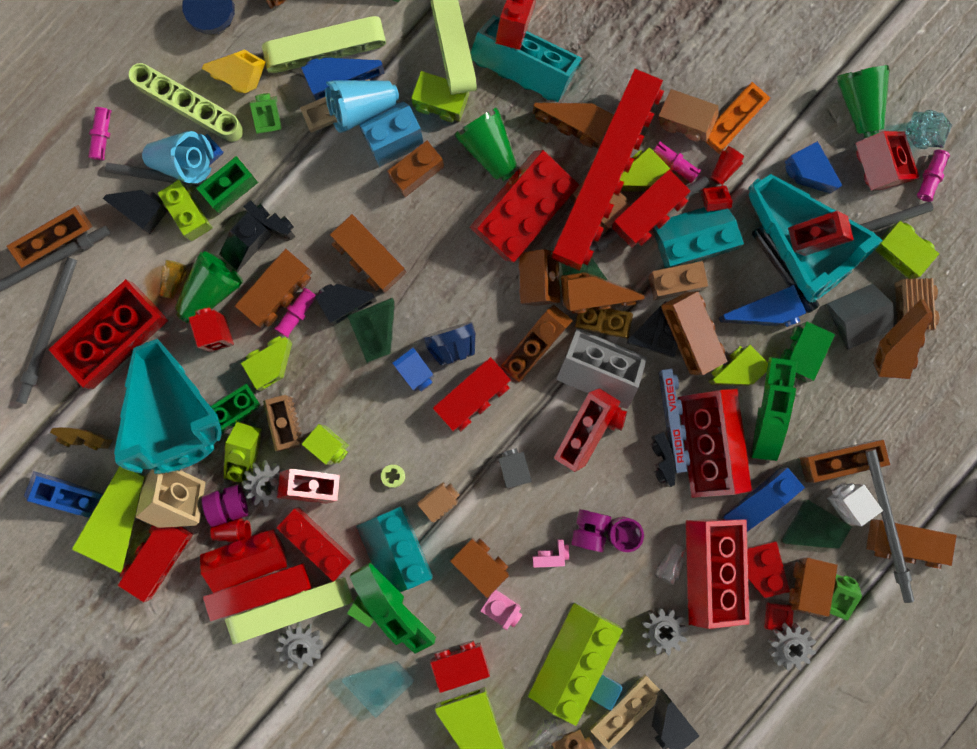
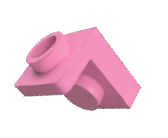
[532,539,569,568]
[480,589,522,631]

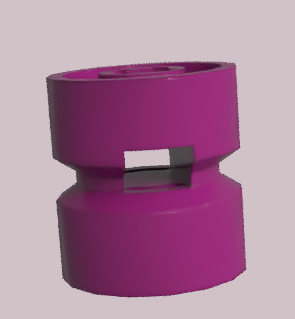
[202,484,249,527]
[571,509,612,552]
[606,516,644,553]

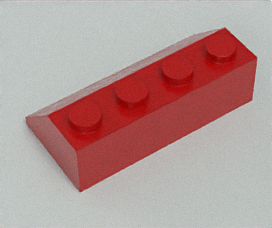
[678,389,752,498]
[686,519,750,629]

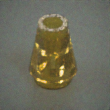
[159,260,187,299]

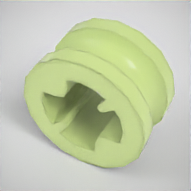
[381,465,405,488]

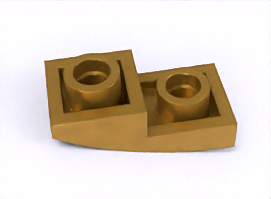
[575,307,633,339]
[50,427,113,451]

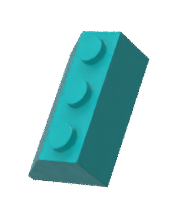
[653,207,744,269]
[356,506,433,592]

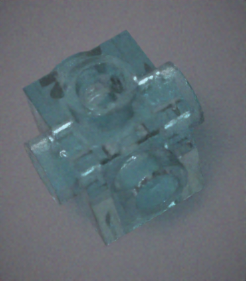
[905,110,952,149]

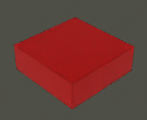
[701,186,733,212]
[764,602,794,631]

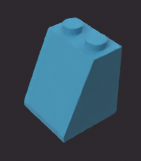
[359,101,424,167]

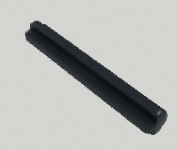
[752,225,819,313]

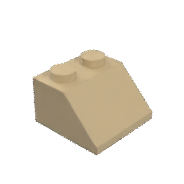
[136,470,206,528]

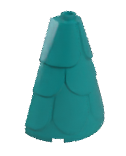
[748,174,883,303]
[114,339,222,474]

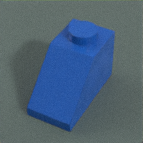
[785,141,842,194]
[392,347,435,392]

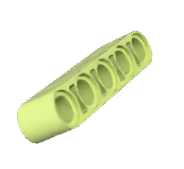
[430,0,477,95]
[262,16,386,73]
[129,63,243,142]
[225,577,354,644]

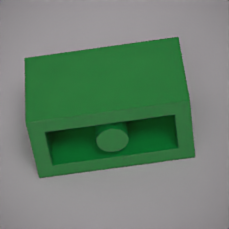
[197,156,259,214]
[781,322,835,383]

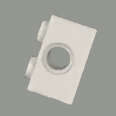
[827,483,883,526]

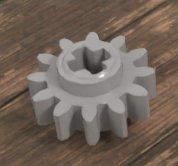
[241,460,285,507]
[641,608,688,656]
[276,622,323,670]
[768,623,816,671]

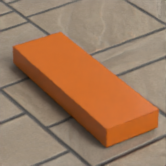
[706,82,770,154]

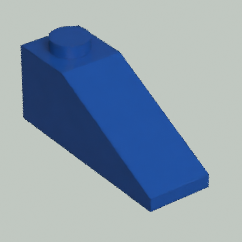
[301,58,385,101]
[718,285,806,327]
[723,468,805,532]
[24,471,103,518]

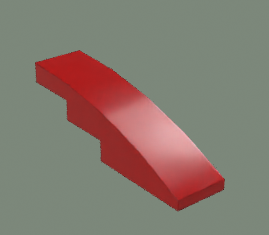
[203,563,311,622]

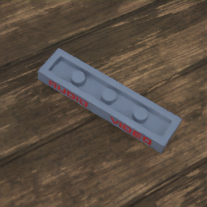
[658,369,690,473]

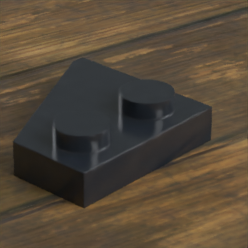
[627,301,678,358]

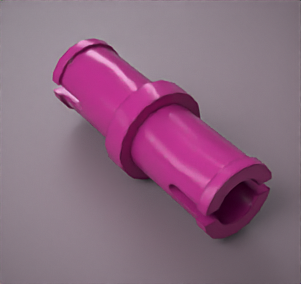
[88,107,112,161]
[653,141,701,183]
[917,149,950,202]
[274,288,316,338]

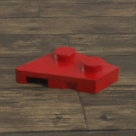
[747,541,790,598]

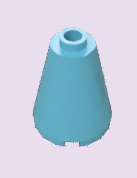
[325,80,399,133]
[142,131,213,183]

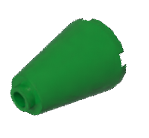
[837,65,890,138]
[454,107,518,182]
[175,251,243,323]

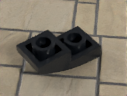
[243,200,296,240]
[650,432,676,487]

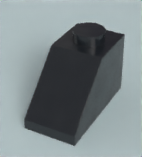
[103,190,168,234]
[219,212,272,271]
[315,284,377,326]
[652,689,700,749]

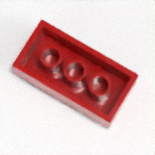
[469,150,579,262]
[48,279,169,389]

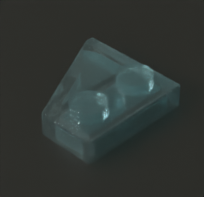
[342,661,414,718]

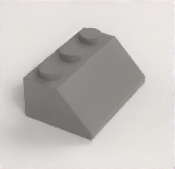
[556,328,647,409]

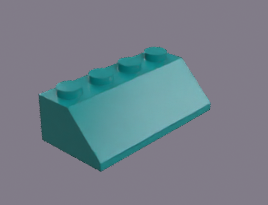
[470,15,582,102]

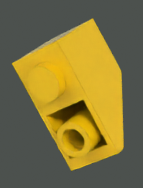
[202,49,266,93]

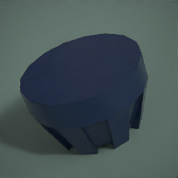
[182,0,235,35]
[424,322,476,365]

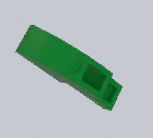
[751,357,798,461]
[210,383,261,435]
[350,563,436,654]

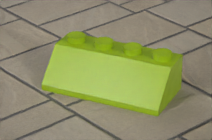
[528,602,623,726]

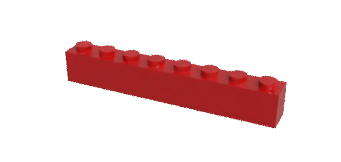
[552,69,664,271]

